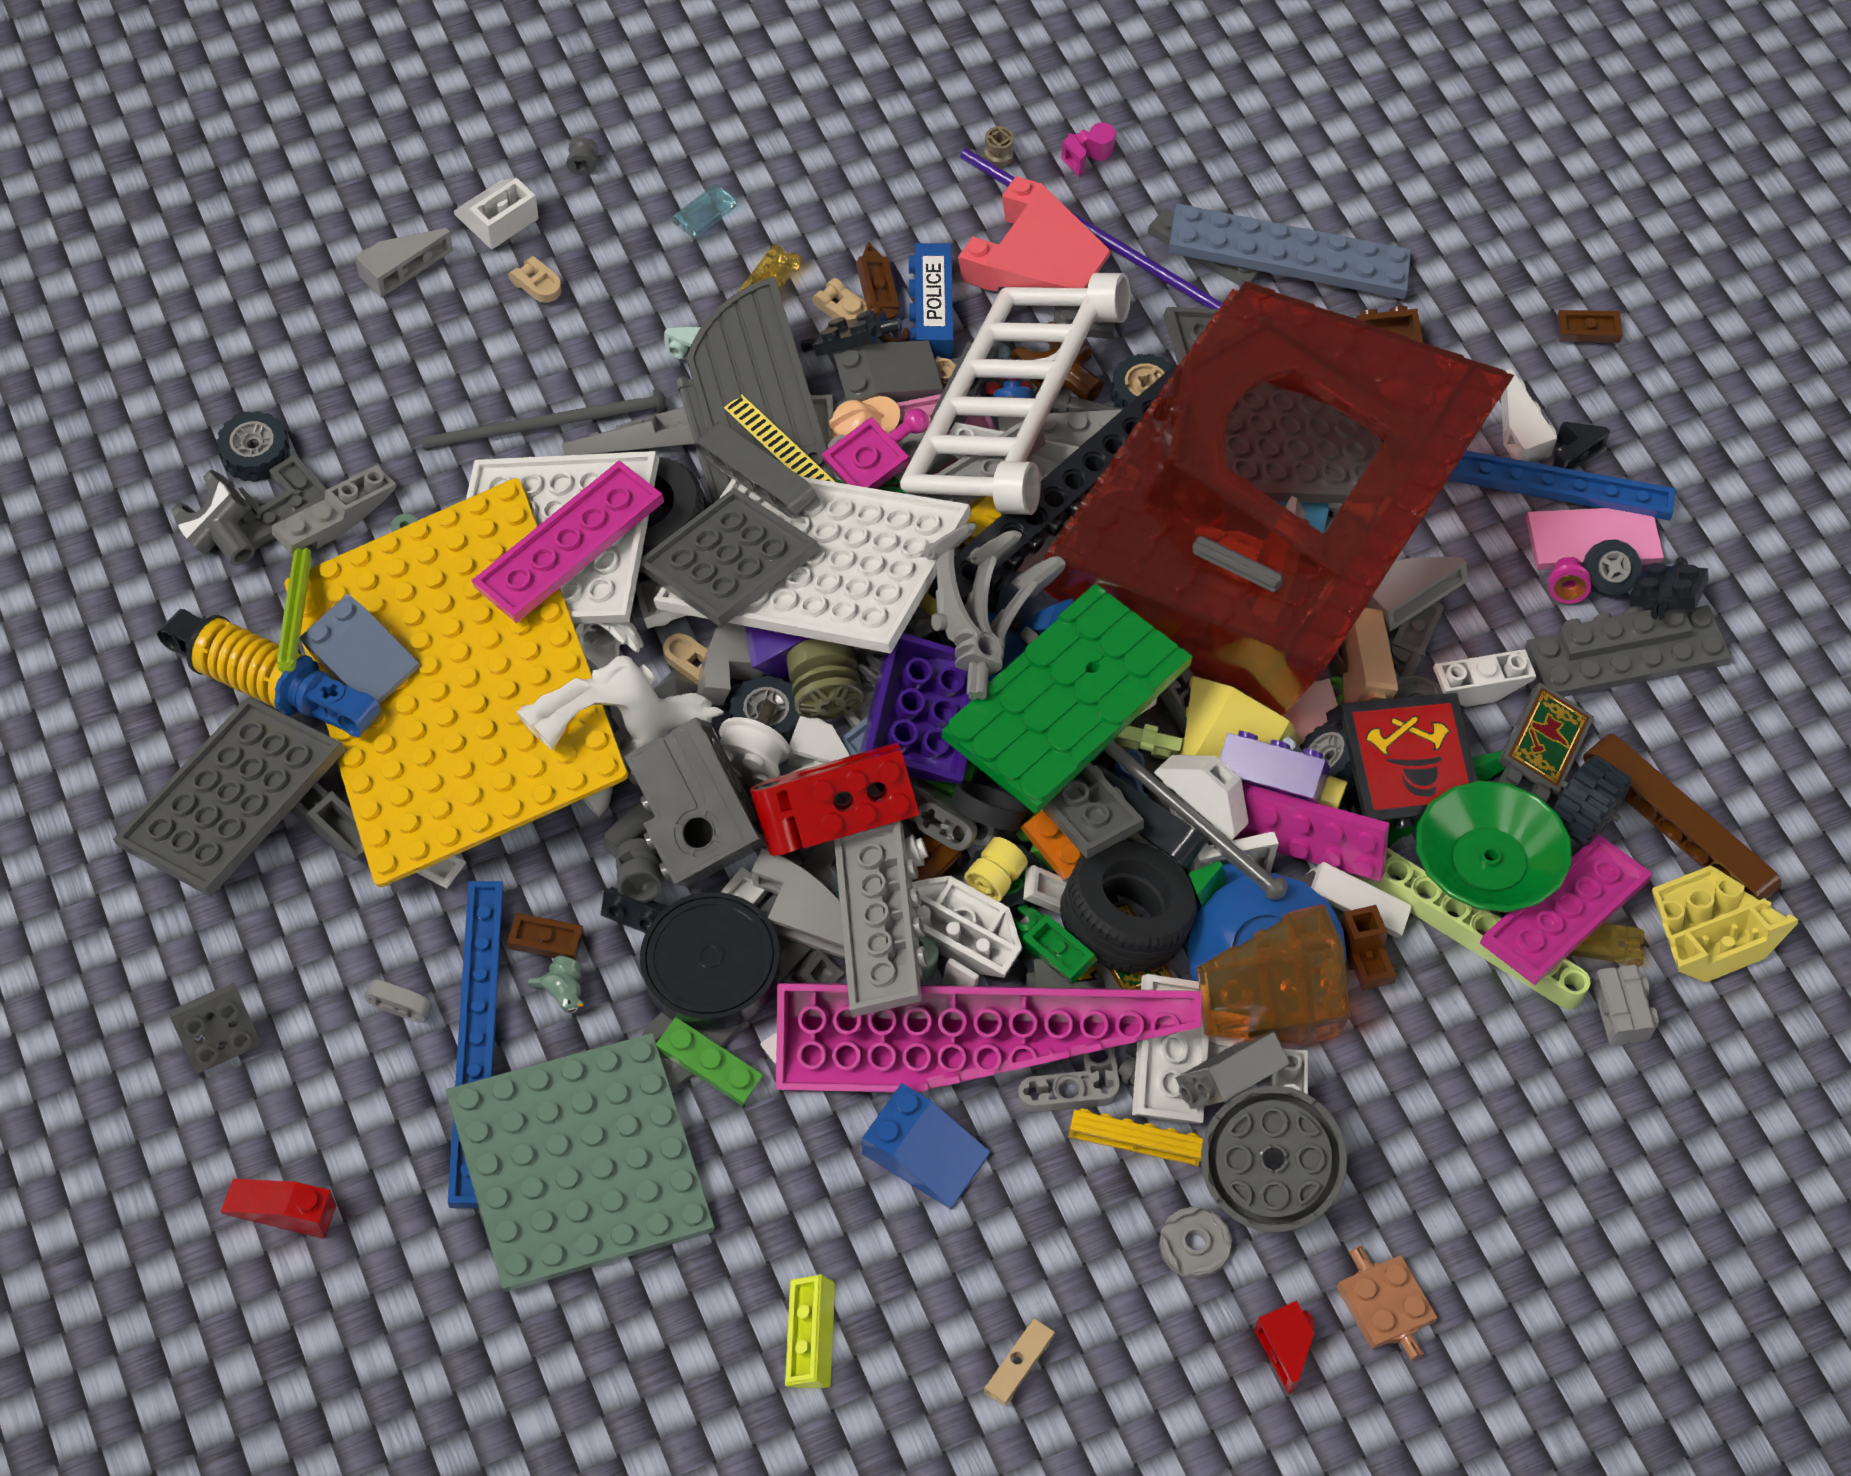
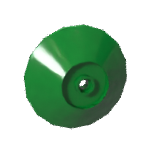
[1416,781,1572,912]

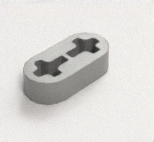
[364,980,432,1023]

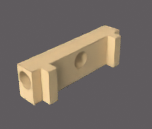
[984,1318,1055,1407]

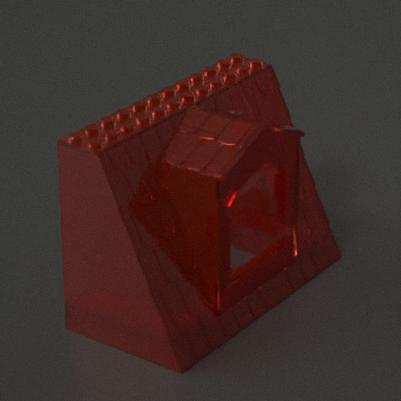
[1041,281,1514,716]

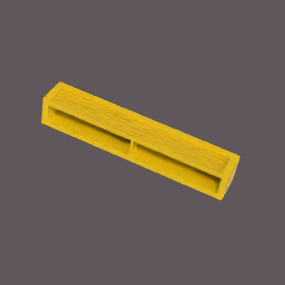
[1068,1109,1203,1167]

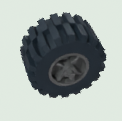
[1553,755,1631,847]

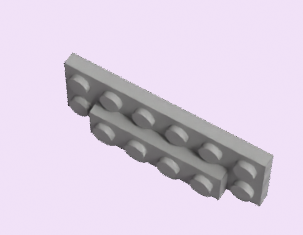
[834,821,928,1017]

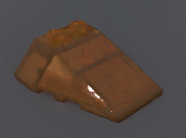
[1197,904,1350,1045]

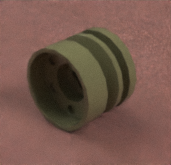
[786,638,864,720]

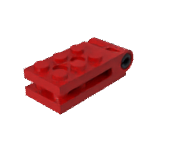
[750,742,919,856]

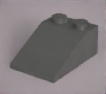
[834,340,944,403]

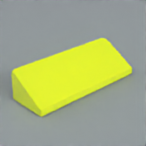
[785,1274,835,1388]

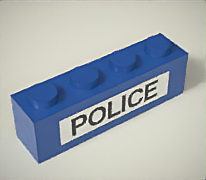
[908,243,953,359]

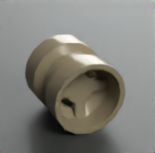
[984,126,1015,168]

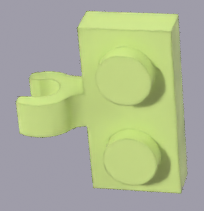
[1113,724,1183,760]

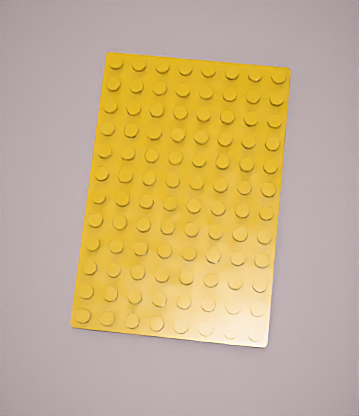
[284,478,628,888]

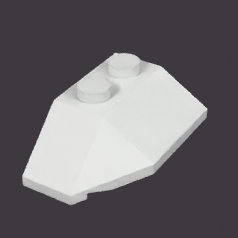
[912,876,1022,978]

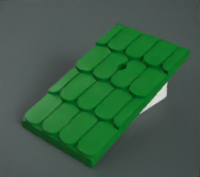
[942,583,1192,815]

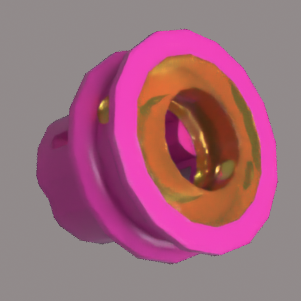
[1548,557,1591,604]

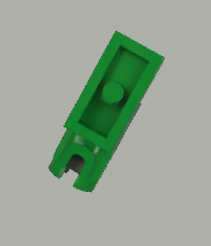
[1013,905,1097,984]

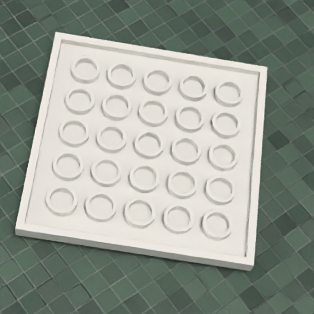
[466,451,659,624]

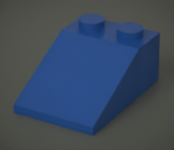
[862,1083,990,1210]

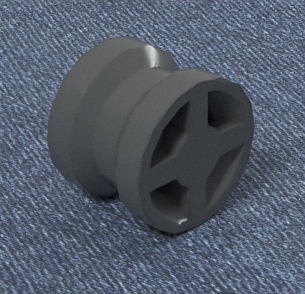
[566,137,598,175]

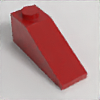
[221,1179,337,1239]

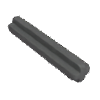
[1192,536,1284,592]

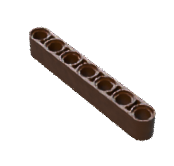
[1583,733,1782,900]

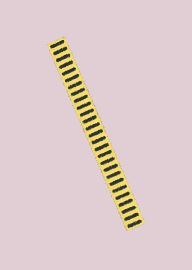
[724,394,835,482]

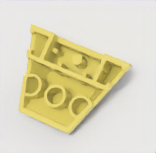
[1180,676,1304,759]
[1652,865,1798,983]

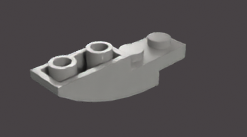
[272,465,396,554]

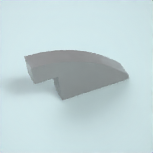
[1327,557,1468,631]
[697,622,763,706]
[751,848,845,959]

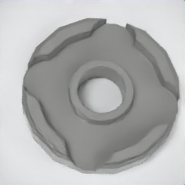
[1159,1207,1232,1279]

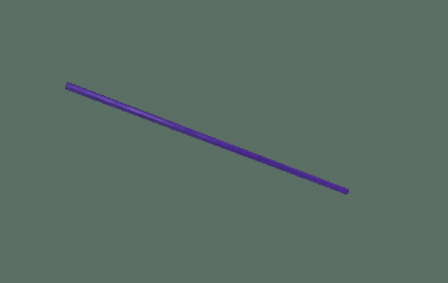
[960,148,1461,449]

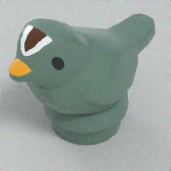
[527,956,584,1014]

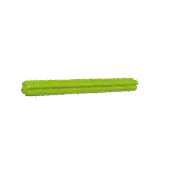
[277,547,312,672]

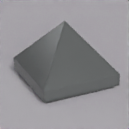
[653,668,698,699]

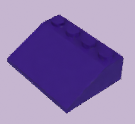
[860,633,972,784]

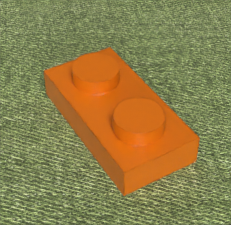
[1020,810,1083,881]

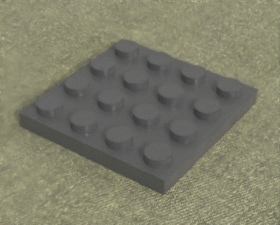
[639,488,820,627]

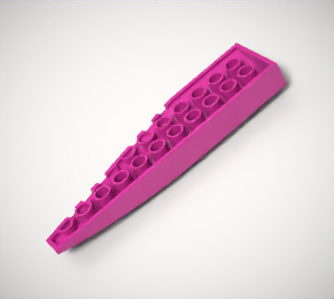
[776,982,1201,1092]

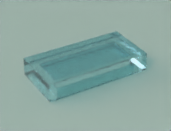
[673,183,737,239]

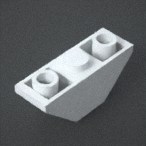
[1433,649,1536,707]
[1154,755,1249,841]

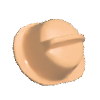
[829,396,901,439]

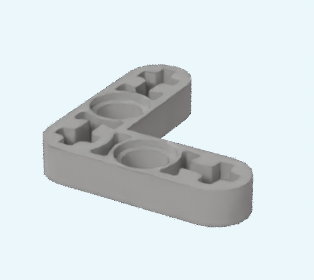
[1017,1047,1120,1112]

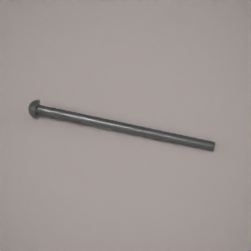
[421,389,667,449]
[1103,741,1287,900]

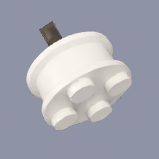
[719,699,790,786]

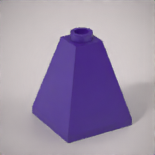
[745,626,811,682]

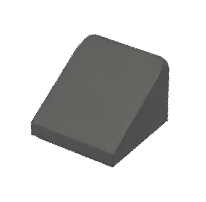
[791,950,844,983]

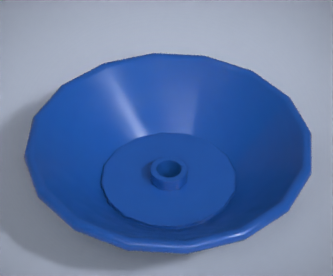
[1187,873,1347,1031]

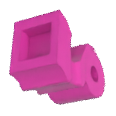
[1061,122,1116,177]

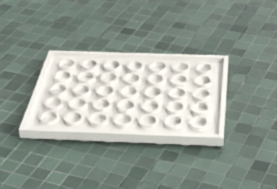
[654,477,972,653]

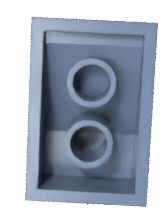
[300,594,421,705]

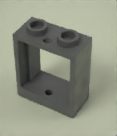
[1175,1032,1290,1109]

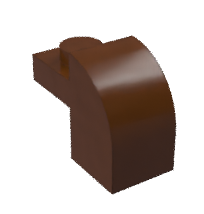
[1341,905,1396,991]

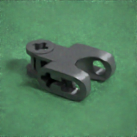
[907,778,999,851]

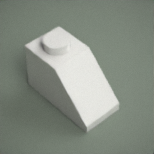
[788,716,850,768]

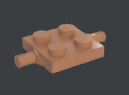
[1336,1246,1437,1361]

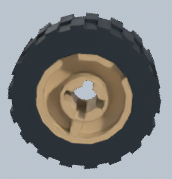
[1111,354,1173,409]

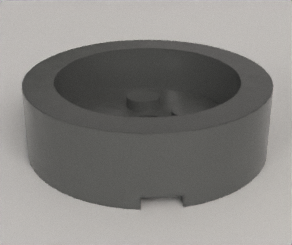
[1201,1086,1347,1232]

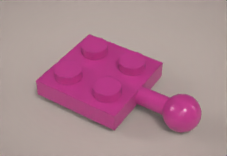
[821,408,929,489]

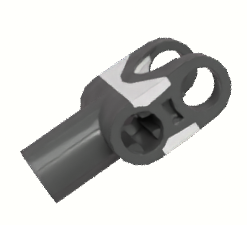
[172,470,255,566]

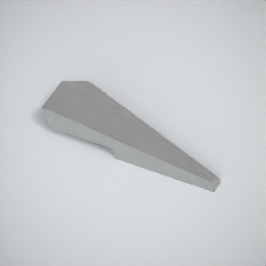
[561,405,695,455]

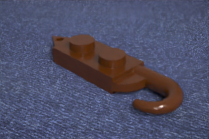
[856,242,909,343]

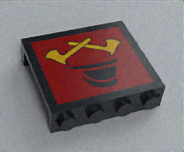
[1326,693,1477,830]

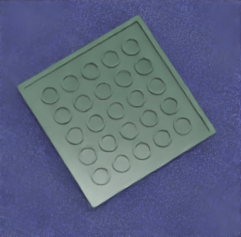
[446,1033,715,1293]

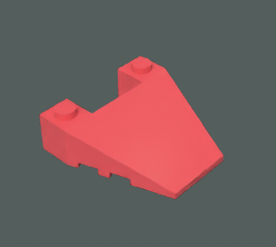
[958,176,1110,291]

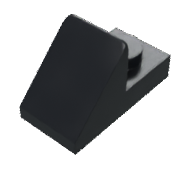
[1552,422,1610,470]

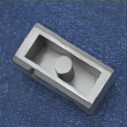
[1592,965,1659,1046]

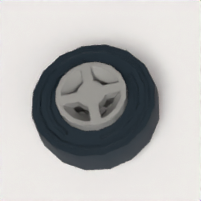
[1582,539,1641,597]

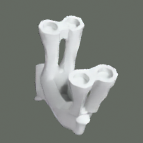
[516,655,724,817]

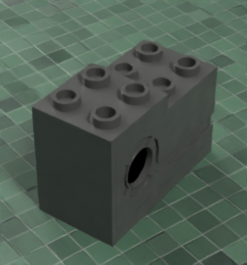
[624,717,766,887]

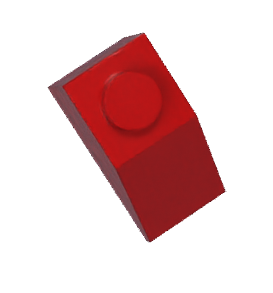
[1254,1300,1315,1395]

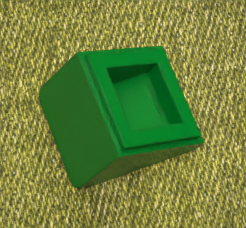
[1189,861,1228,907]

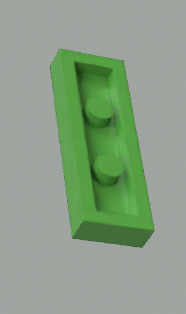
[655,1017,763,1107]

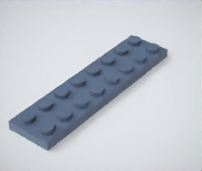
[1168,203,1411,299]

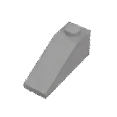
[355,228,453,298]

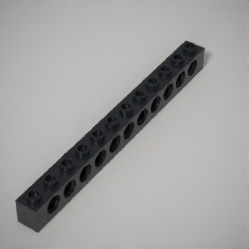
[928,364,1193,607]

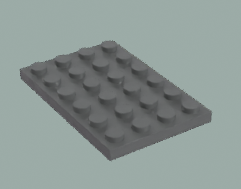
[113,697,346,897]

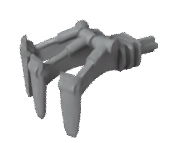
[920,523,1066,700]

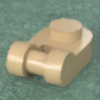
[508,256,562,303]
[812,278,867,320]
[663,633,707,685]

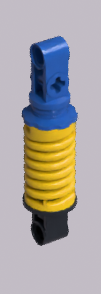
[157,609,382,737]

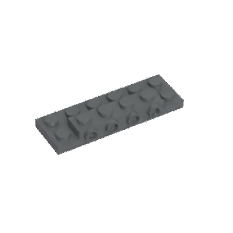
[1525,605,1732,697]
[1042,763,1144,859]

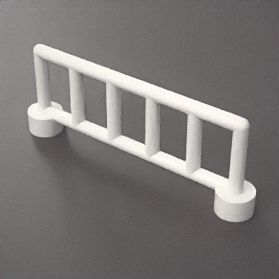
[900,273,1130,515]

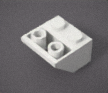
[454,178,539,250]

